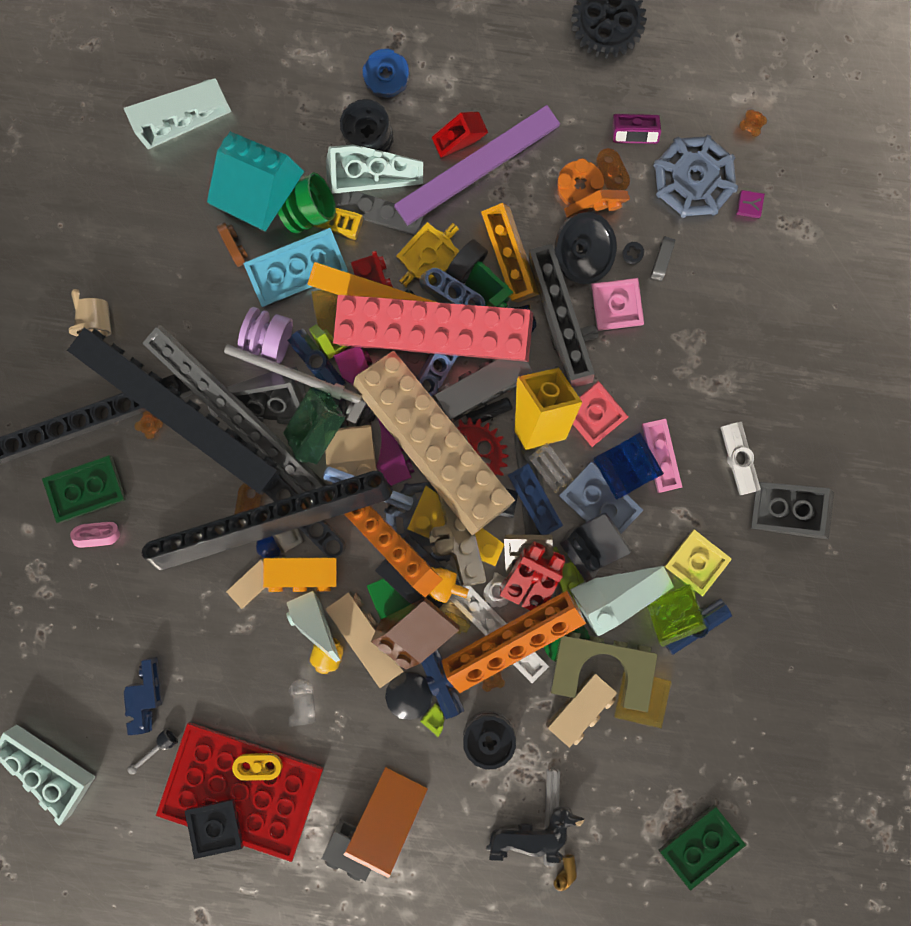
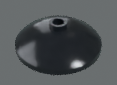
[554,212,617,284]

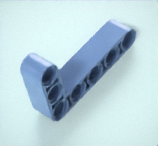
[416,268,485,396]

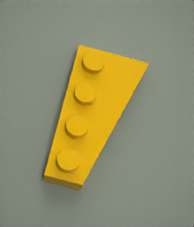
[407,486,504,566]

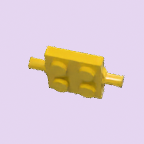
[396,222,459,288]

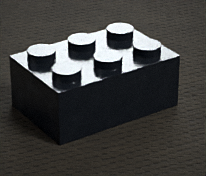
[375,534,461,608]

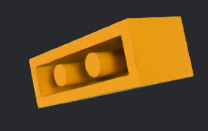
[263,557,336,592]

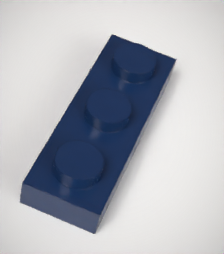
[507,463,563,535]

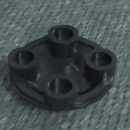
[385,672,433,720]

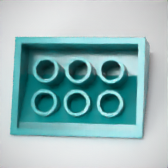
[207,131,305,231]

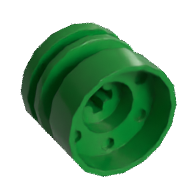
[278,172,336,234]

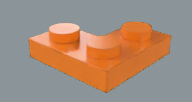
[564,190,630,218]

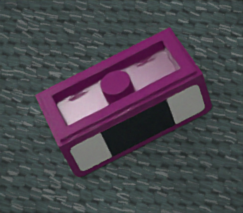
[613,114,661,144]

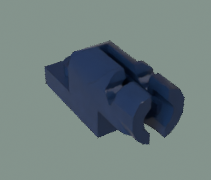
[124,657,162,735]

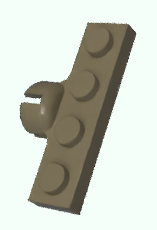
[430,495,487,587]

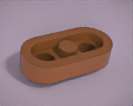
[216,222,248,267]

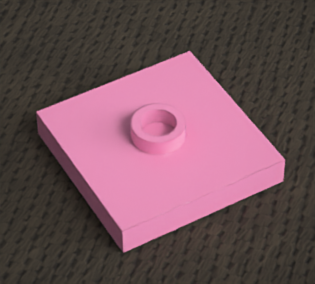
[591,278,644,331]

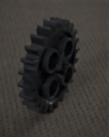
[571,0,647,58]

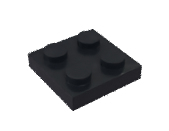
[185,798,244,859]

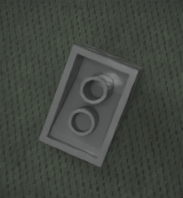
[751,482,834,539]

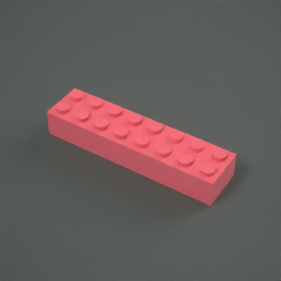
[333,295,533,362]

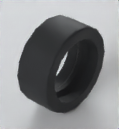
[446,239,488,284]

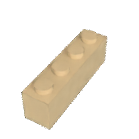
[325,591,404,688]

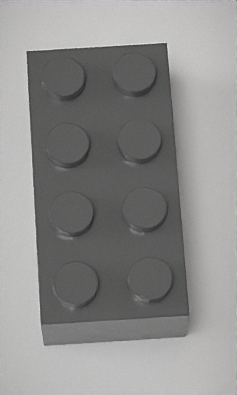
[435,359,534,423]

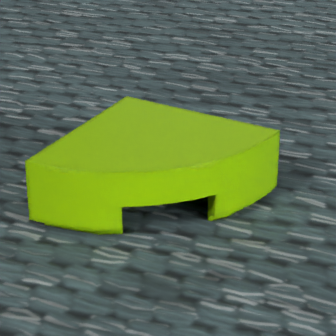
[420,702,444,737]

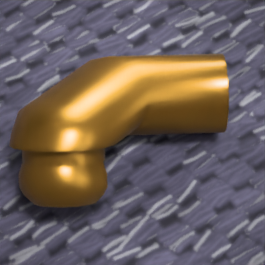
[553,854,577,891]

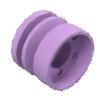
[237,307,293,364]

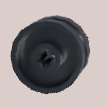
[463,711,516,770]

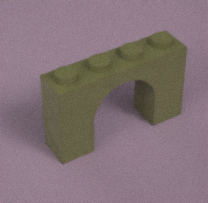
[550,632,658,712]

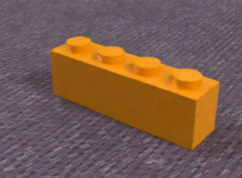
[481,203,539,303]

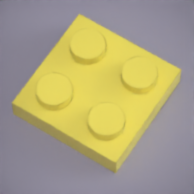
[664,529,732,596]

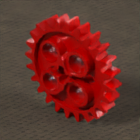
[455,418,509,476]

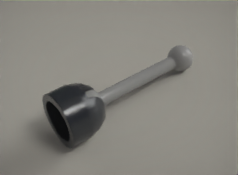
[128,728,178,774]

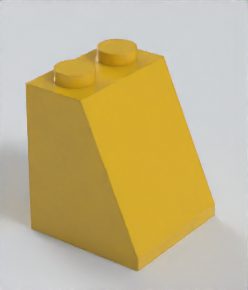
[515,367,582,450]

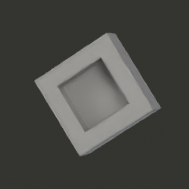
[346,400,368,425]

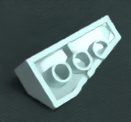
[570,566,674,636]

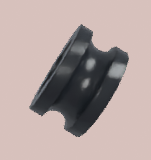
[622,242,644,264]

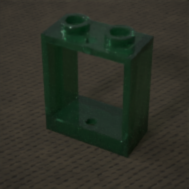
[283,386,345,465]

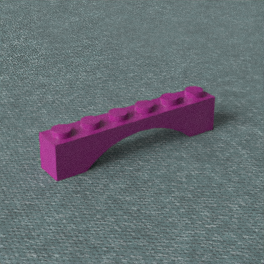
[334,347,415,487]

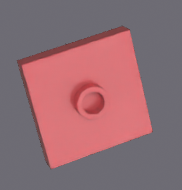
[573,381,629,447]

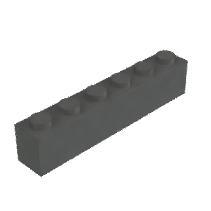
[529,244,595,388]

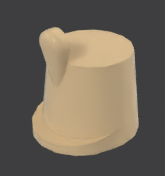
[69,289,111,337]

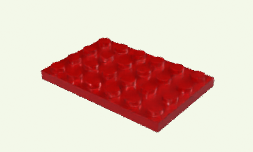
[156,722,324,862]

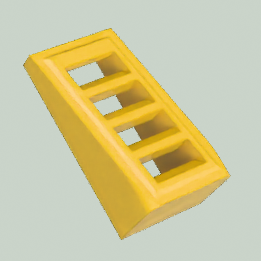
[313,208,364,241]

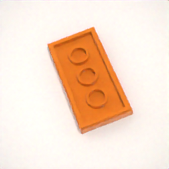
[344,767,428,878]

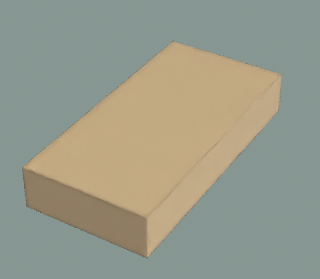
[226,559,266,609]

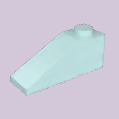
[286,591,340,662]

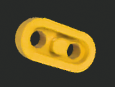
[232,753,282,780]

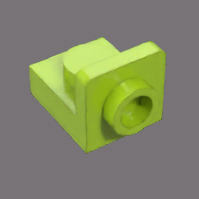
[309,324,348,359]

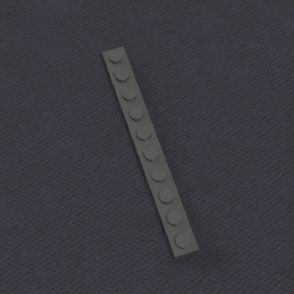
[143,325,327,494]

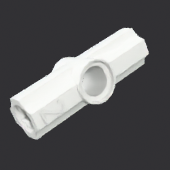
[720,421,761,495]

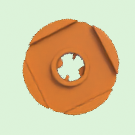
[557,158,604,206]

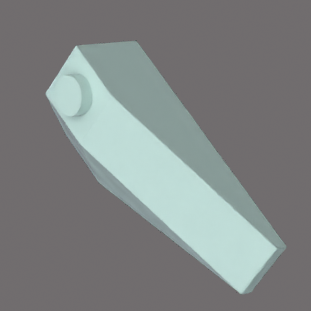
[326,144,423,194]

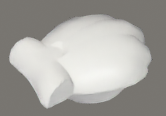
[483,572,510,608]

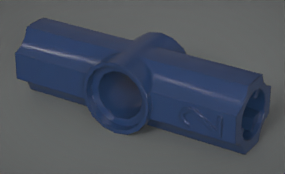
[287,328,347,395]
[660,598,732,655]
[421,649,464,719]

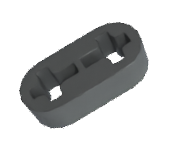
[650,236,675,281]

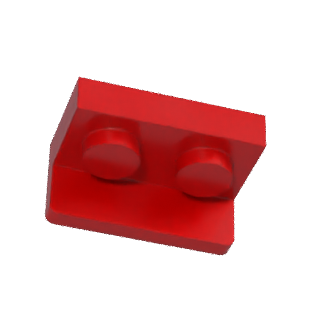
[351,251,393,287]

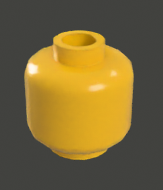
[310,638,343,674]

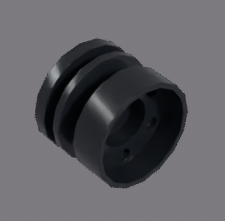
[340,99,394,153]

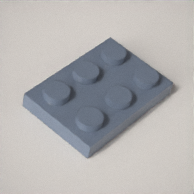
[559,461,643,534]

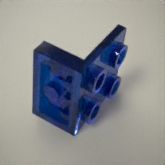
[594,432,664,500]

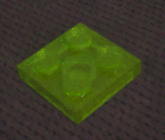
[647,584,707,647]

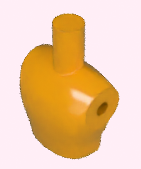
[428,567,469,603]

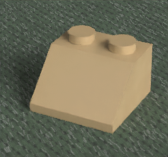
[324,425,378,484]

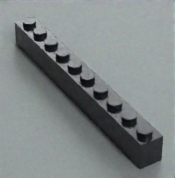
[66,328,280,495]

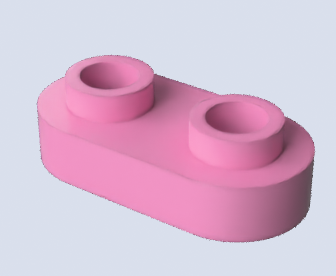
[70,522,120,547]

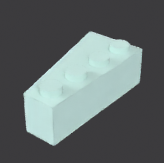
[124,78,232,149]
[0,725,95,826]

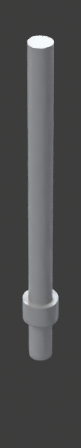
[224,344,362,404]

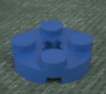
[363,49,409,97]

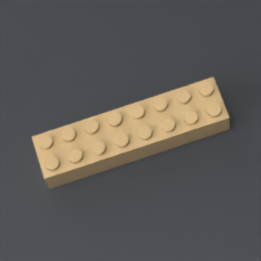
[353,350,515,535]

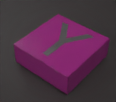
[736,190,765,219]

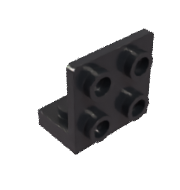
[559,513,632,582]

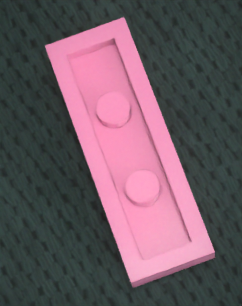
[642,419,682,493]

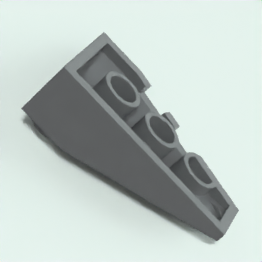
[207,367,308,424]

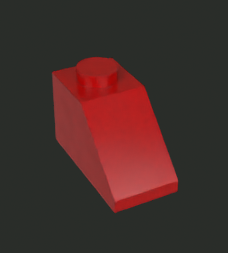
[432,112,488,158]

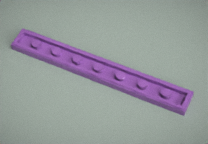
[394,105,560,226]

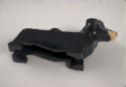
[486,806,585,863]

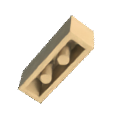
[546,671,617,748]

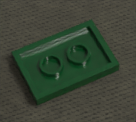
[42,455,126,523]
[658,805,746,891]

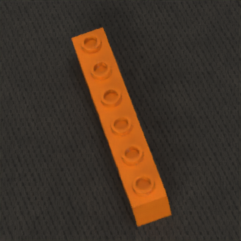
[344,506,443,597]
[441,591,586,693]

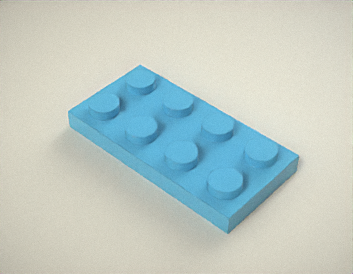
[243,228,349,307]

